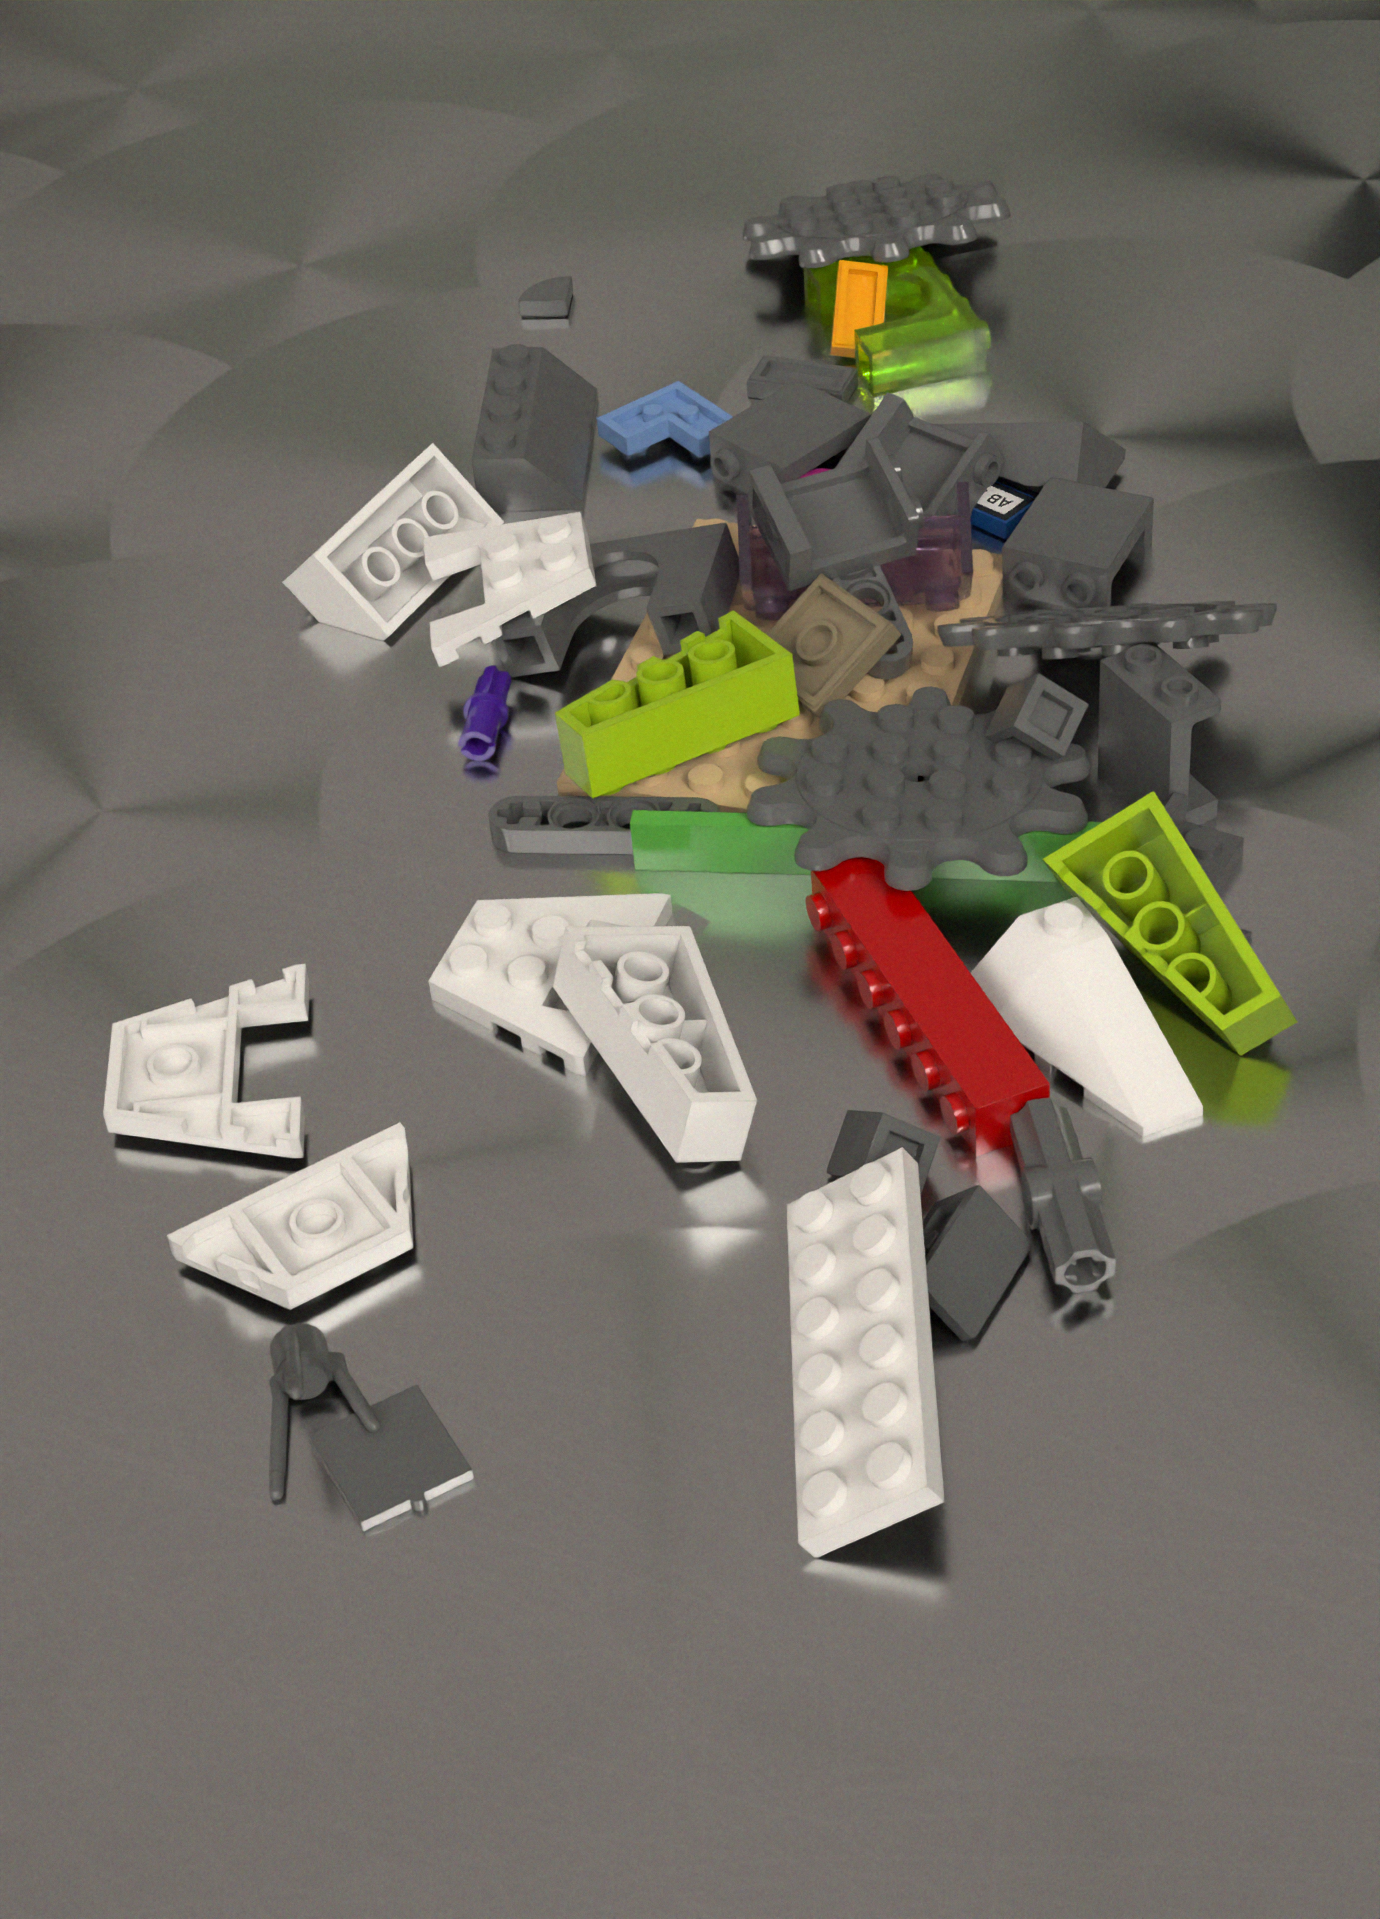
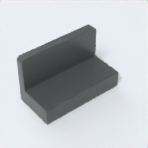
[922,1184,1032,1341]

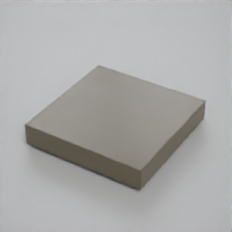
[766,573,901,718]

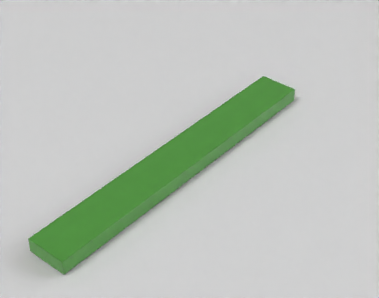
[630,810,1102,882]

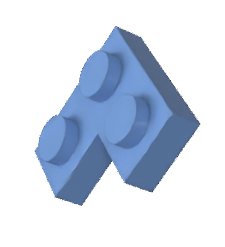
[597,381,733,457]

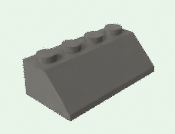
[472,344,598,512]

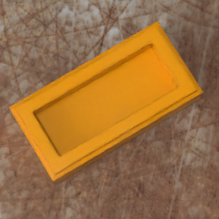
[830,260,888,361]

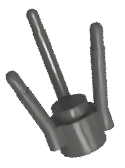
[269,1324,381,1501]

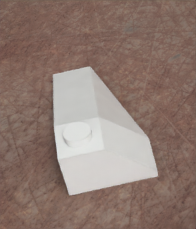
[971,897,1203,1137]

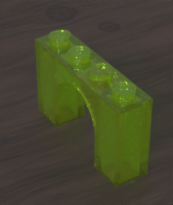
[804,246,991,398]

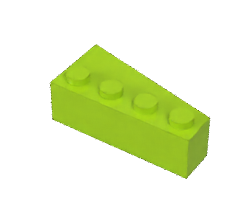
[555,610,800,799]
[1042,791,1298,1056]

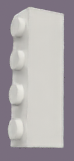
[283,443,504,641]

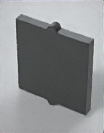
[308,1384,474,1532]

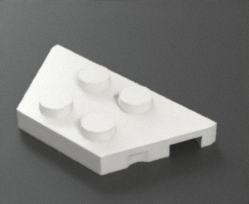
[167,1122,413,1310]

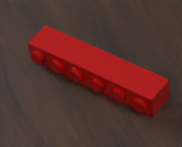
[805,857,1050,1157]

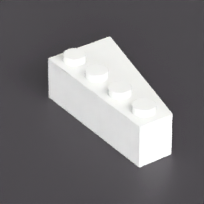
[553,926,757,1163]

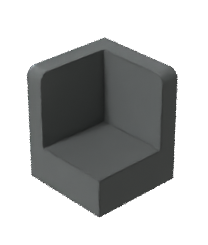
[984,673,1089,761]
[827,1110,941,1196]

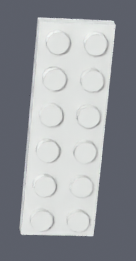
[787,1147,945,1558]

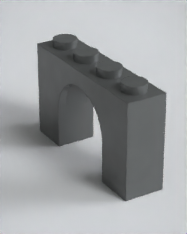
[493,522,743,677]

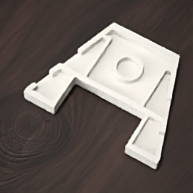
[423,512,596,667]
[428,893,672,1076]
[103,964,309,1158]

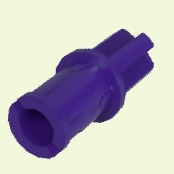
[458,665,512,761]

